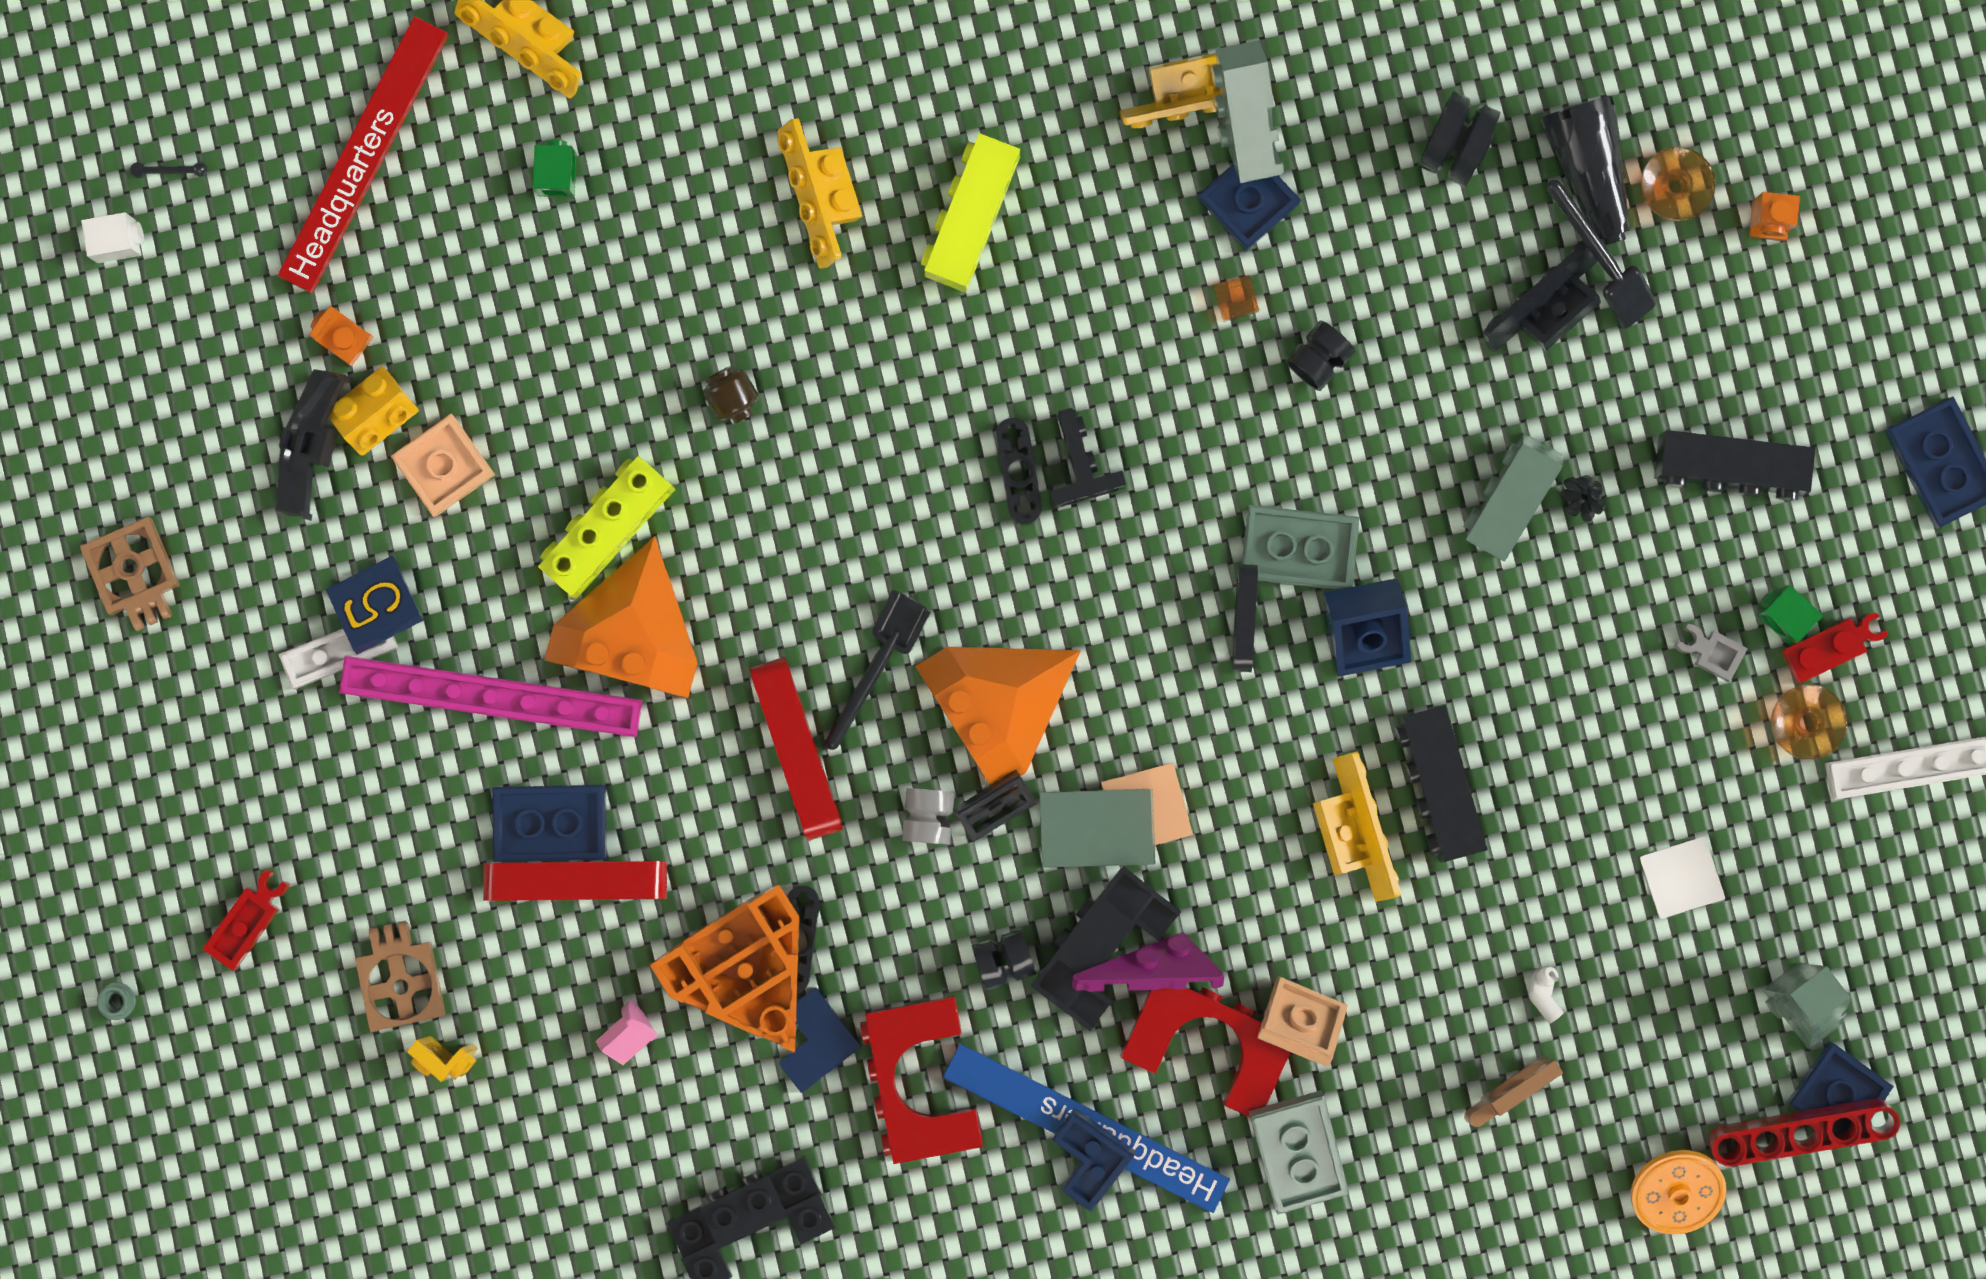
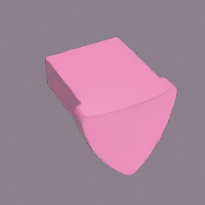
[596,999,658,1065]

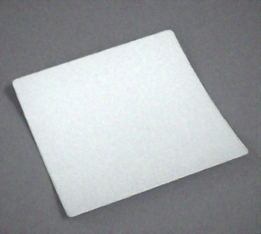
[1640,837,1725,919]

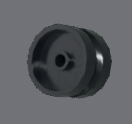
[1418,91,1501,187]

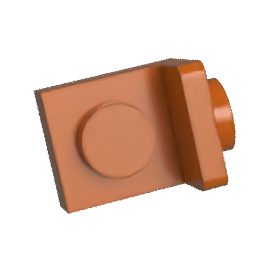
[309,306,373,367]

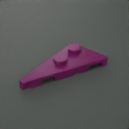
[1072,932,1224,992]

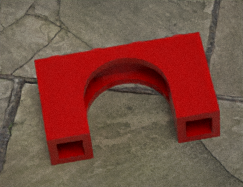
[1120,983,1291,1117]
[860,996,983,1164]

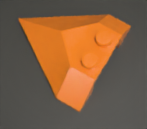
[544,536,698,698]
[915,647,1081,786]
[650,884,799,1053]

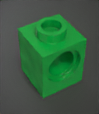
[533,139,577,197]
[1756,585,1823,645]

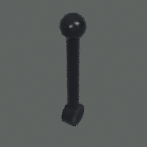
[130,162,207,178]

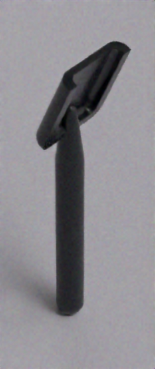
[1547,179,1657,329]
[825,590,931,750]

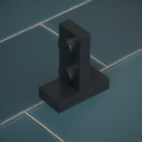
[1050,408,1126,510]

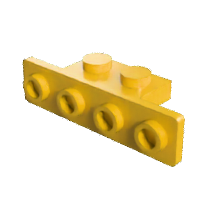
[454,0,582,99]
[1119,53,1220,128]
[777,118,862,269]
[1313,751,1401,902]

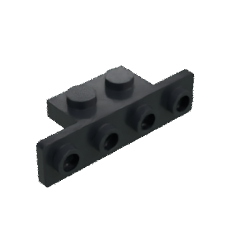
[1483,242,1601,352]

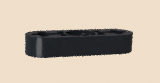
[996,418,1042,526]
[1232,564,1258,672]
[787,886,820,994]

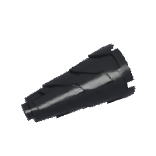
[1540,95,1630,246]

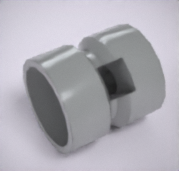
[902,788,955,845]

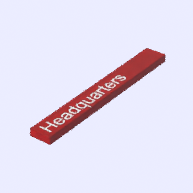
[277,16,449,294]

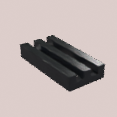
[953,770,1037,842]

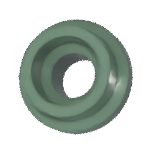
[97,982,136,1020]

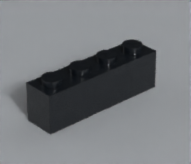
[1654,430,1816,501]
[1395,705,1488,862]

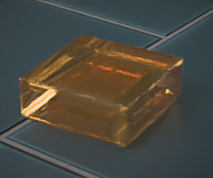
[1213,275,1259,322]

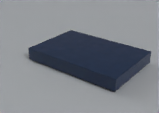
[1884,396,1986,529]
[492,785,607,862]

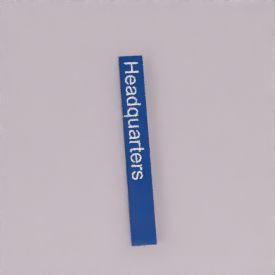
[943,1043,1230,1213]

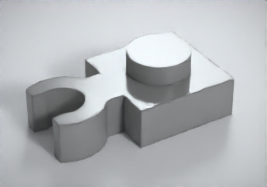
[1674,624,1748,682]

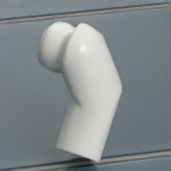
[1528,966,1564,1024]

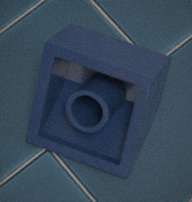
[1323,578,1411,677]

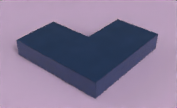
[778,987,862,1093]
[1051,1107,1136,1212]

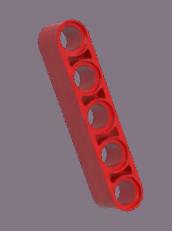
[749,656,843,842]
[483,861,667,901]
[1708,1099,1900,1167]

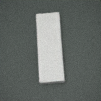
[278,629,398,690]

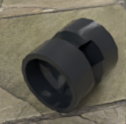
[1285,320,1356,391]
[971,929,1037,991]

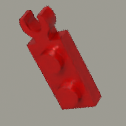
[1781,613,1888,684]
[202,870,290,971]

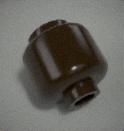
[703,366,759,424]

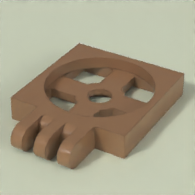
[80,517,180,631]
[355,921,446,1032]
[1464,1056,1563,1127]

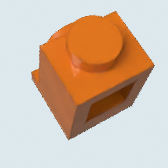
[1749,192,1800,241]

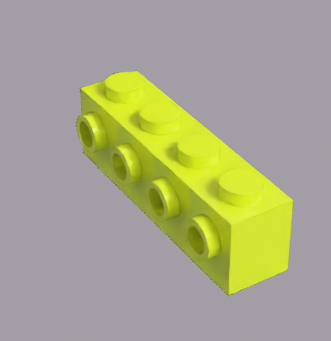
[921,133,1020,293]
[538,455,675,599]

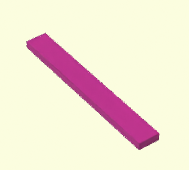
[339,656,643,737]

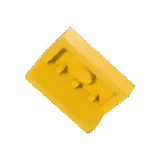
[329,365,419,456]
[407,1036,479,1082]

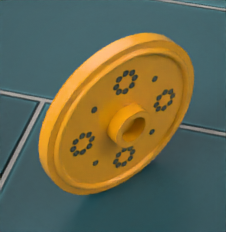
[1631,1150,1727,1234]

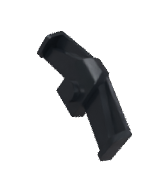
[275,369,351,521]

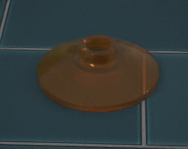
[1641,147,1716,221]
[1771,685,1847,760]

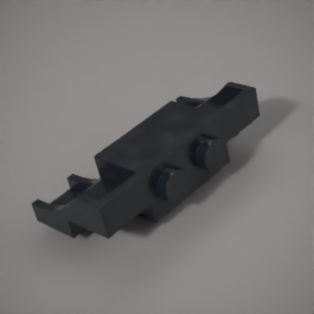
[1030,866,1182,1031]
[667,1156,836,1279]

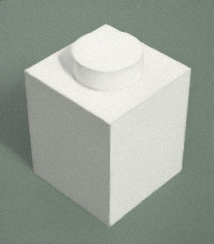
[81,212,144,263]

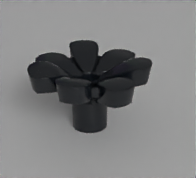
[1561,475,1606,522]

